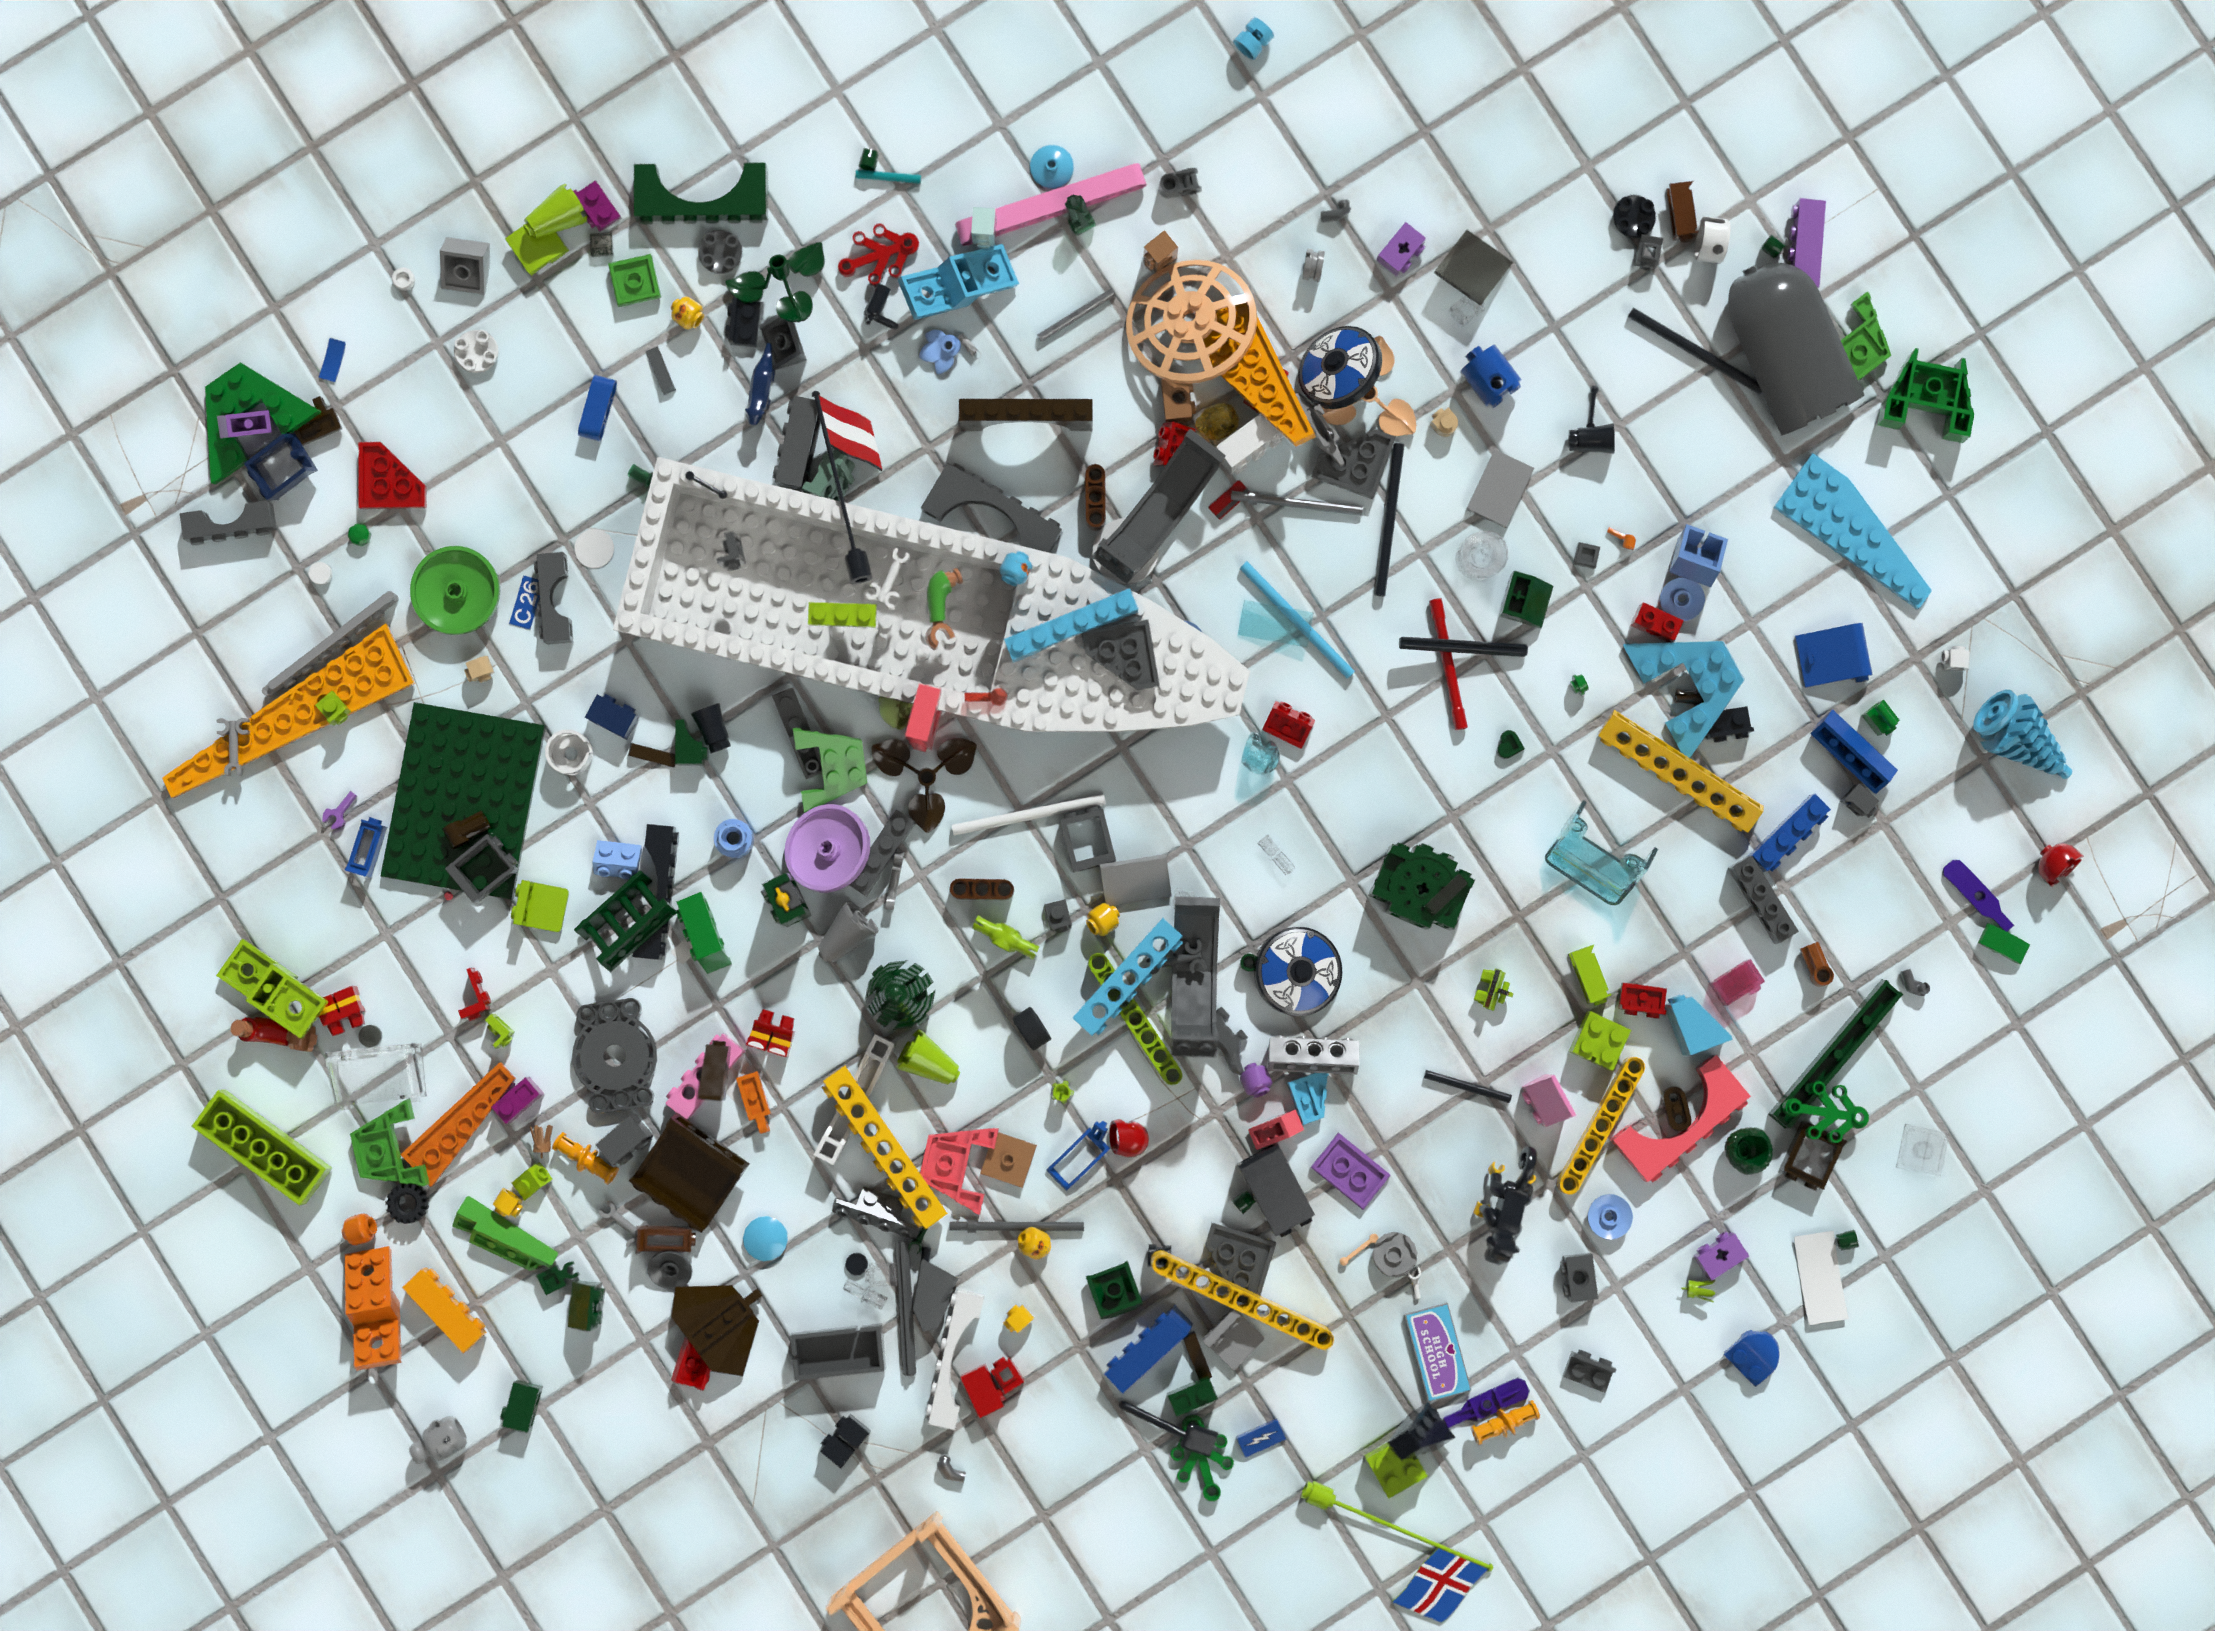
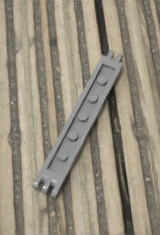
[262,591,399,697]

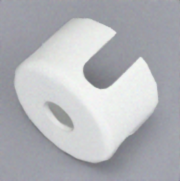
[1694,216,1731,264]
[545,730,593,775]

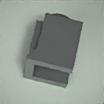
[1634,234,1664,271]
[1840,783,1879,818]

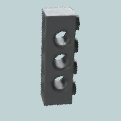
[1728,855,1799,944]

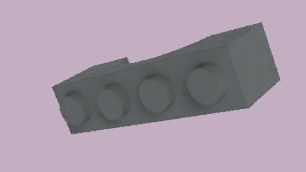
[179,500,277,545]
[534,552,574,645]
[849,809,916,897]

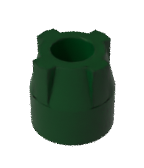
[858,148,878,171]
[1760,234,1785,258]
[1240,954,1256,972]
[1232,1190,1256,1214]
[1836,1230,1859,1251]

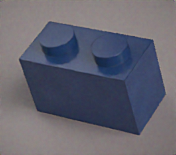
[584,694,639,740]

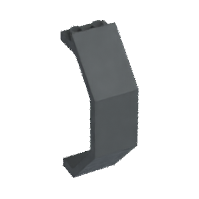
[1091,428,1226,584]
[1171,897,1220,1057]

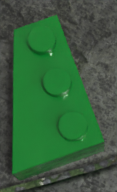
[676,892,732,974]

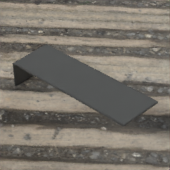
[646,346,676,395]

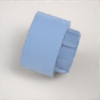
[714,819,754,858]

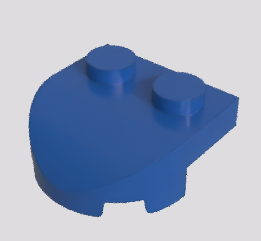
[1724,1330,1780,1387]

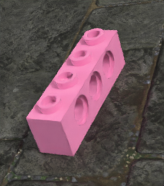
[665,1034,745,1120]

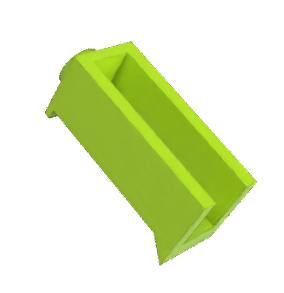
[1568,944,1611,1006]

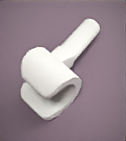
[1407,1267,1421,1299]

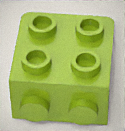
[511,880,569,932]

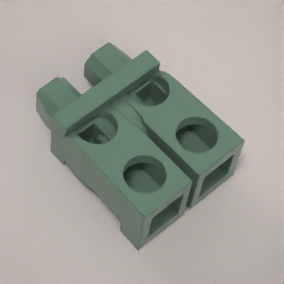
[802,449,856,501]

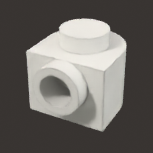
[1941,646,1970,671]

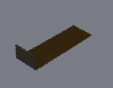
[628,743,675,768]
[1183,1331,1212,1379]

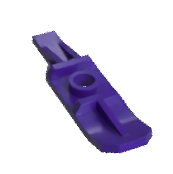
[1944,860,2014,932]
[1443,1377,1530,1428]

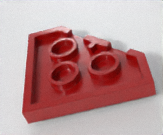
[358,442,427,509]

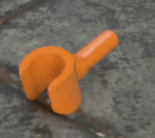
[1607,527,1636,550]

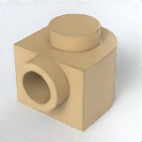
[1430,407,1458,437]
[464,656,494,683]

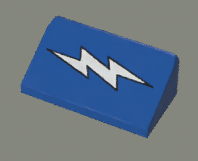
[1236,1418,1286,1458]

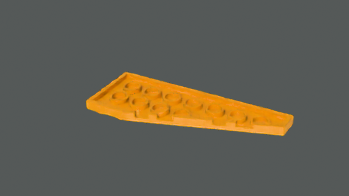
[1203,303,1316,447]

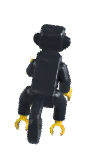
[1473,1146,1537,1265]

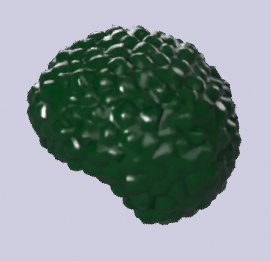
[1724,1127,1773,1175]

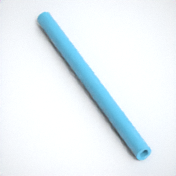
[1240,561,1355,679]

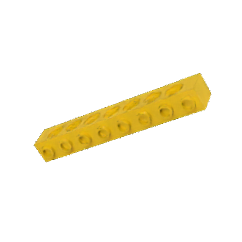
[1598,710,1764,833]
[821,1066,948,1229]

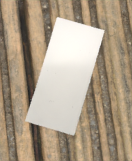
[1794,1231,1849,1325]

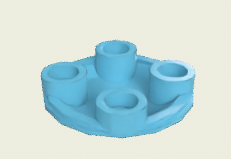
[743,1216,788,1261]

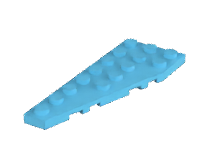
[1773,453,1932,610]

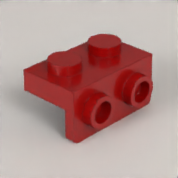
[1618,982,1667,1019]
[671,1337,711,1391]

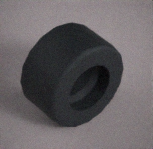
[1012,1007,1051,1051]

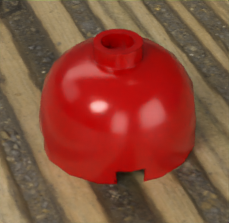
[2038,843,2084,887]

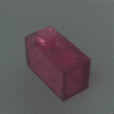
[1709,959,1765,1006]

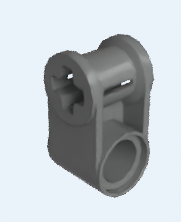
[1158,168,1202,198]

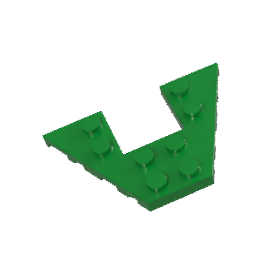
[205,362,322,485]

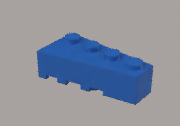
[1104,1305,1193,1394]

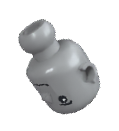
[409,1416,467,1464]

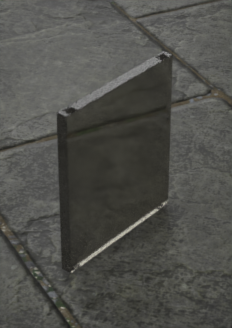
[1434,230,1513,306]

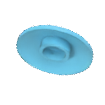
[1030,145,1074,189]

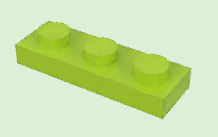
[808,602,877,628]

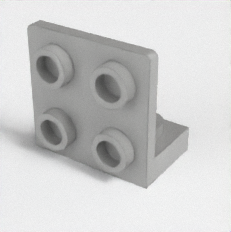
[1202,1308,1264,1370]

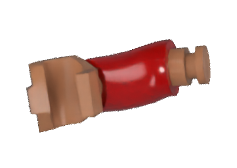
[230,1017,318,1052]

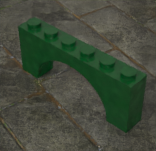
[634,163,768,225]

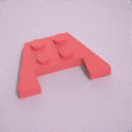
[920,1128,999,1215]

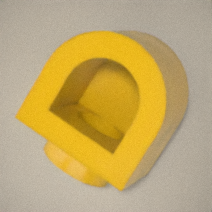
[493,1188,524,1218]
[1003,1304,1034,1333]

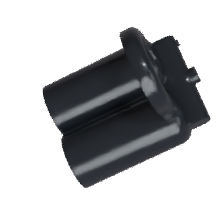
[864,283,899,329]

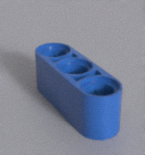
[578,375,617,441]

